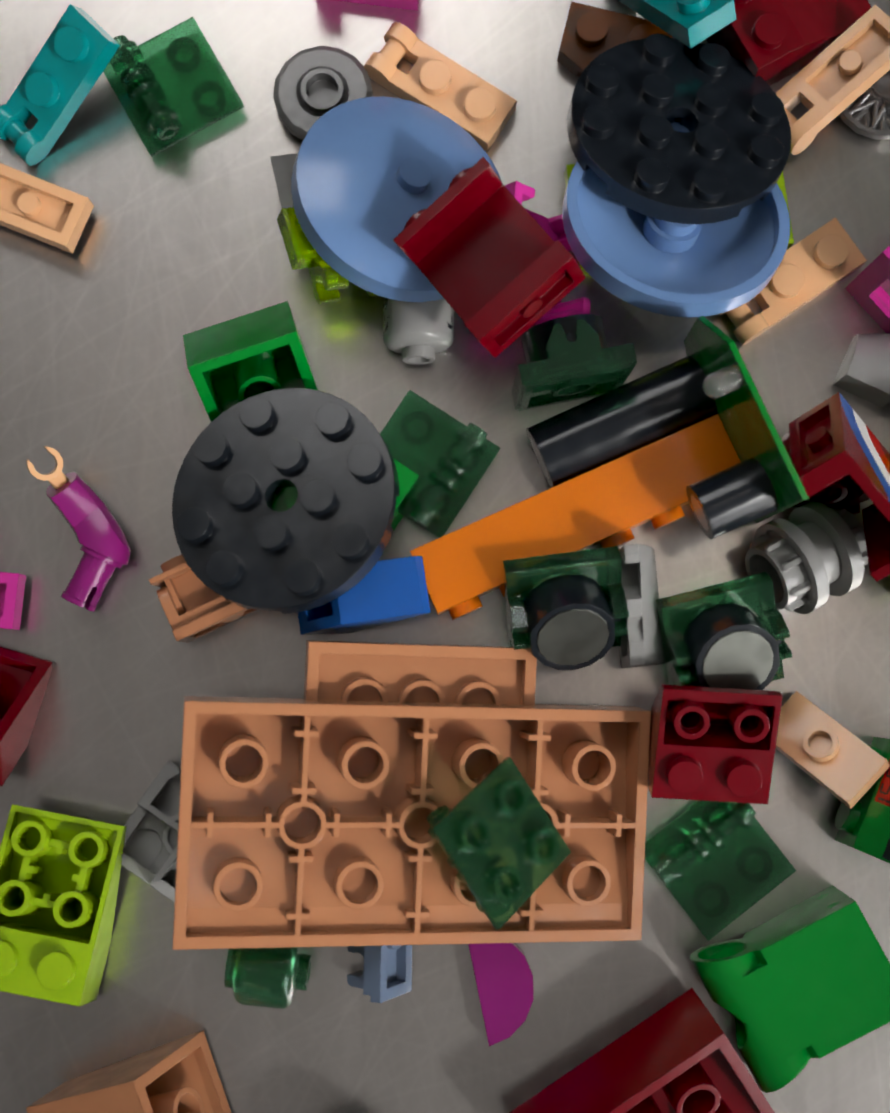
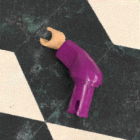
[26,446,131,612]

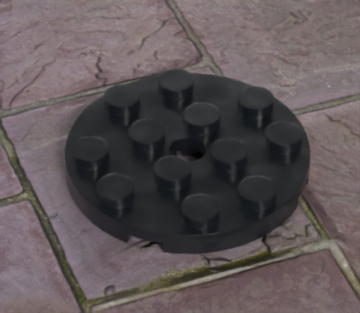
[567,34,791,224]
[172,388,400,614]

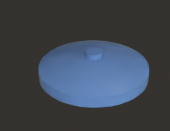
[291,96,502,302]
[562,122,790,318]

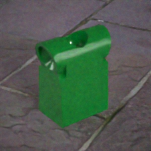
[690,885,890,1093]

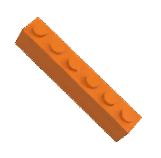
[410,414,741,620]

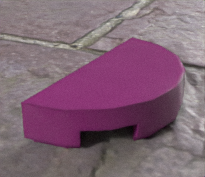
[468,943,534,1046]

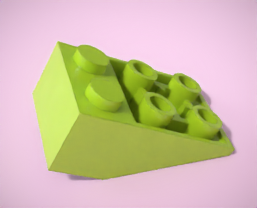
[0,804,126,1007]

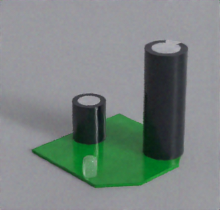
[526,316,809,539]

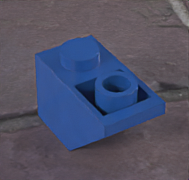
[298,556,431,635]

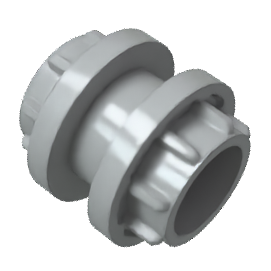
[745,501,868,614]

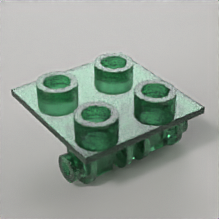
[103,17,244,157]
[380,390,501,538]
[427,757,571,930]
[645,800,796,941]

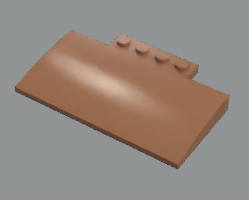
[173,640,651,950]

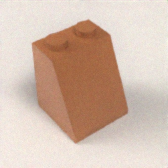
[26,1030,231,1113]

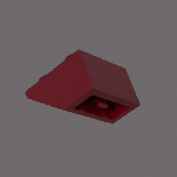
[648,684,783,804]

